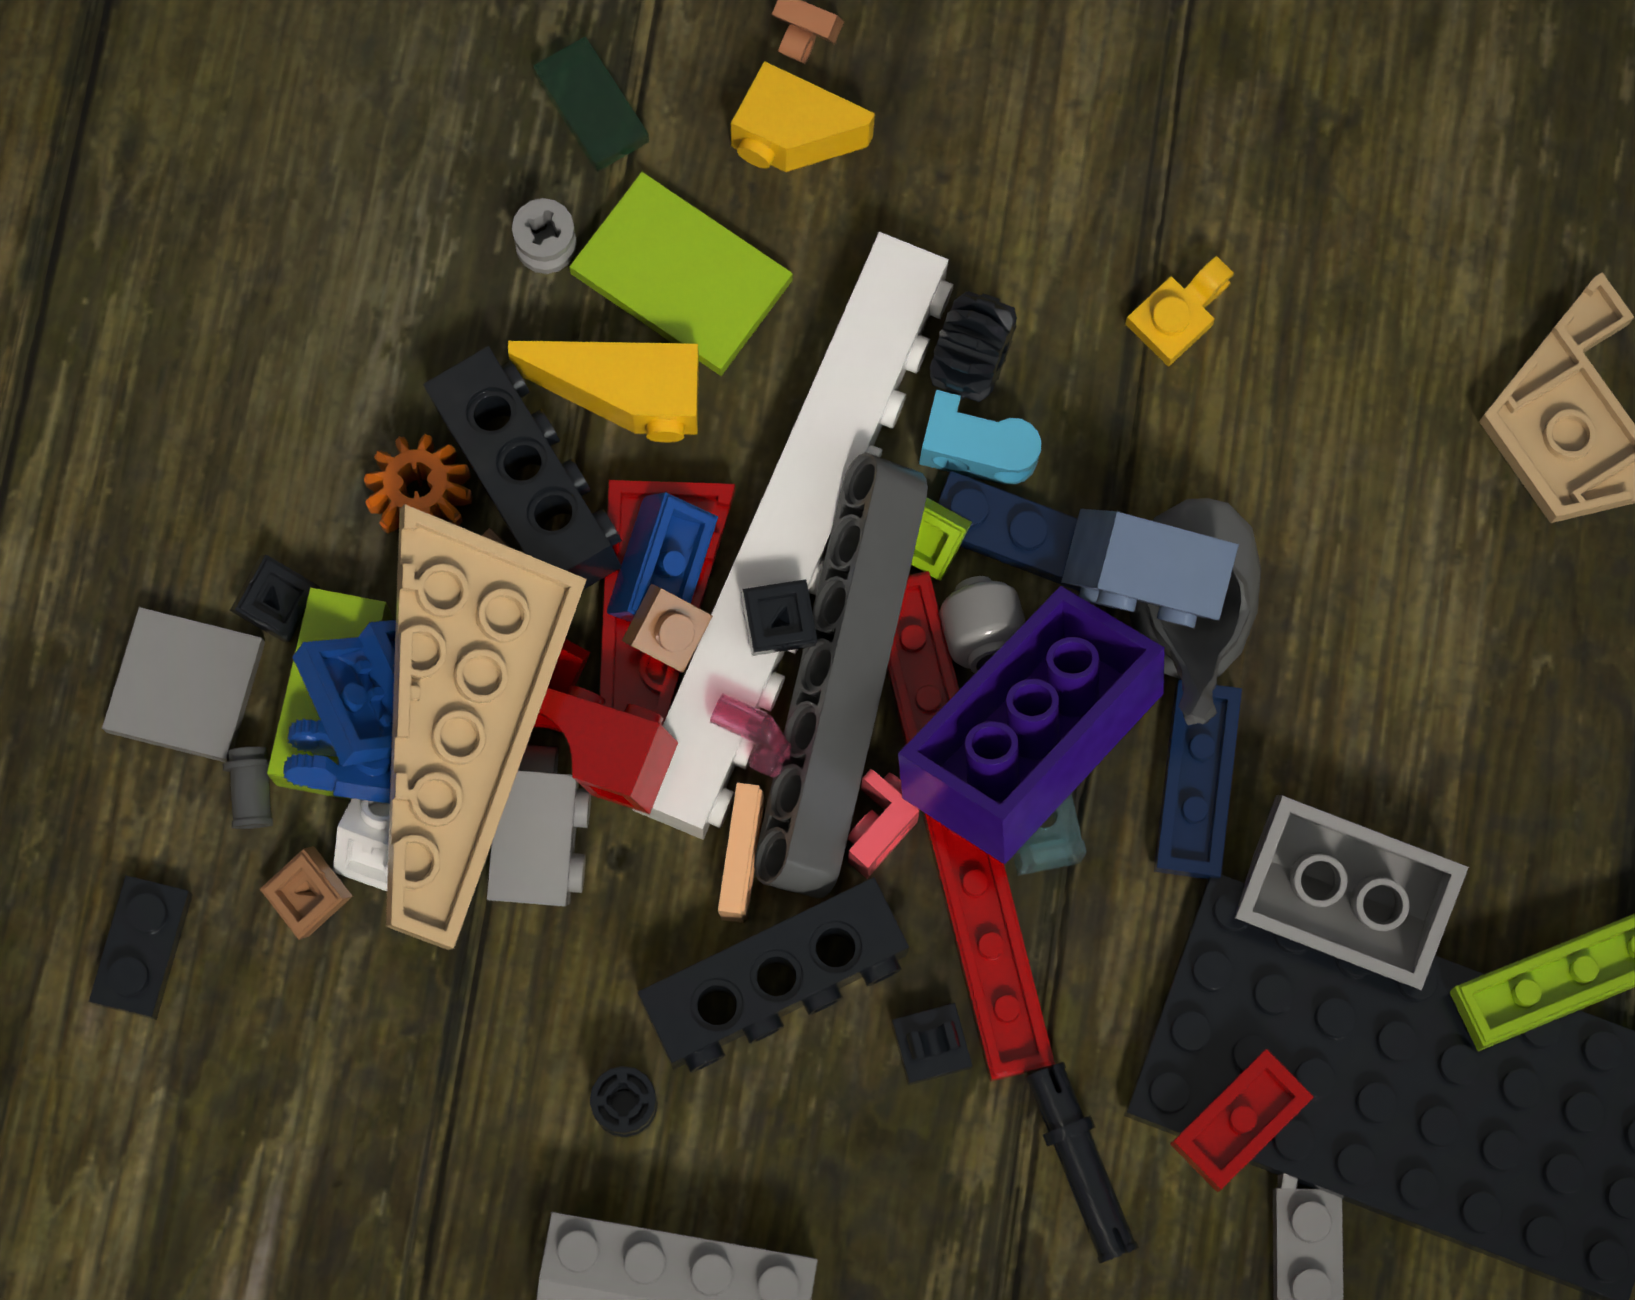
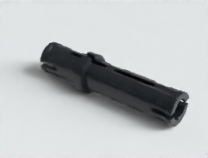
[1025,1062,1139,1263]

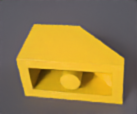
[731,61,875,172]

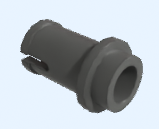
[223,747,273,829]

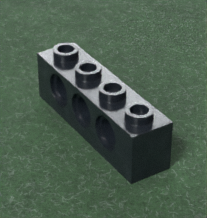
[423,346,622,590]
[638,877,909,1073]

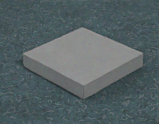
[102,607,265,762]

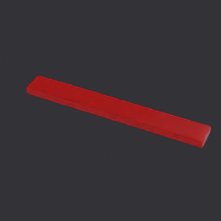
[887,571,1055,1082]

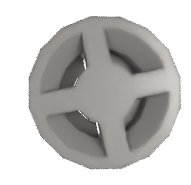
[512,198,577,274]

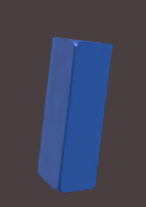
[607,492,718,622]

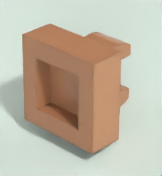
[772,0,844,64]

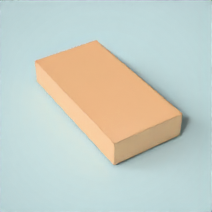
[718,783,765,923]

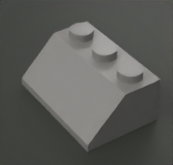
[1235,795,1469,990]

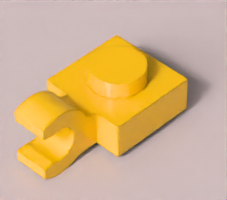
[1125,256,1234,367]

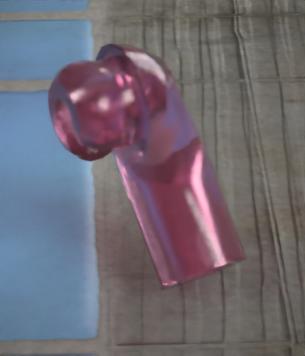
[710,693,791,778]

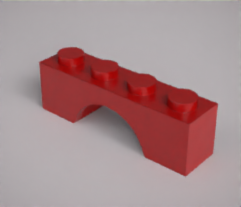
[534,686,678,814]

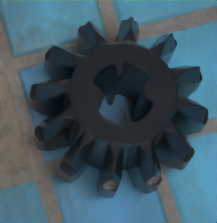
[930,291,1017,402]

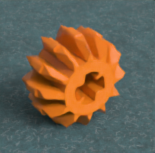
[364,434,473,533]

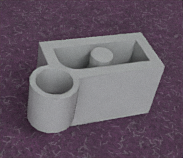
[487,745,591,906]

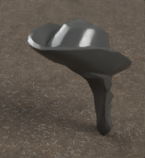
[1129,498,1261,725]

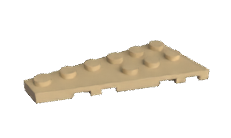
[386,504,587,950]

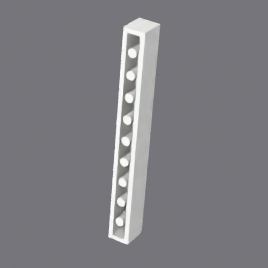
[633,232,954,840]

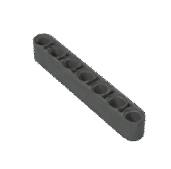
[754,453,928,899]

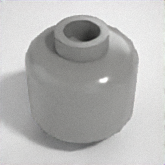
[939,576,1026,674]

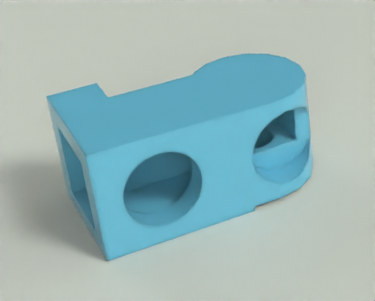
[919,390,1041,485]

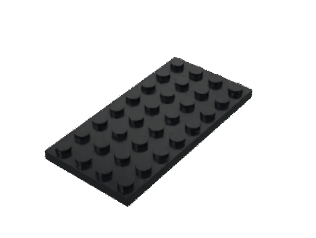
[1124,874,1635,1300]

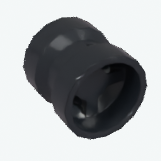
[590,1066,658,1138]

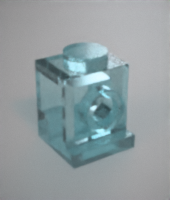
[1013,794,1087,876]

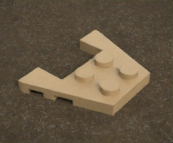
[1479,272,1635,523]

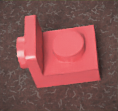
[848,769,920,879]

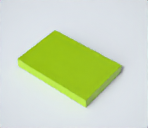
[569,172,793,376]

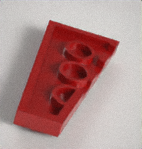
[600,480,736,726]

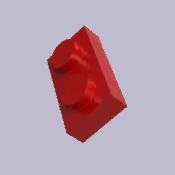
[1170,1049,1314,1192]

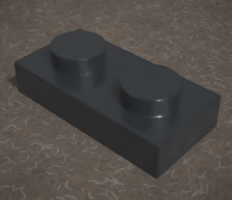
[89,876,193,1020]

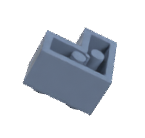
[1061,509,1239,628]

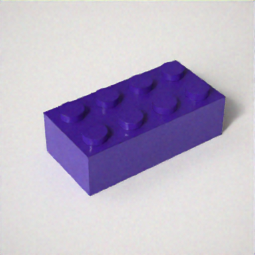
[898,586,1165,865]

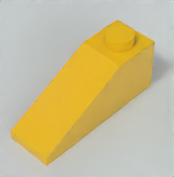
[508,341,699,443]

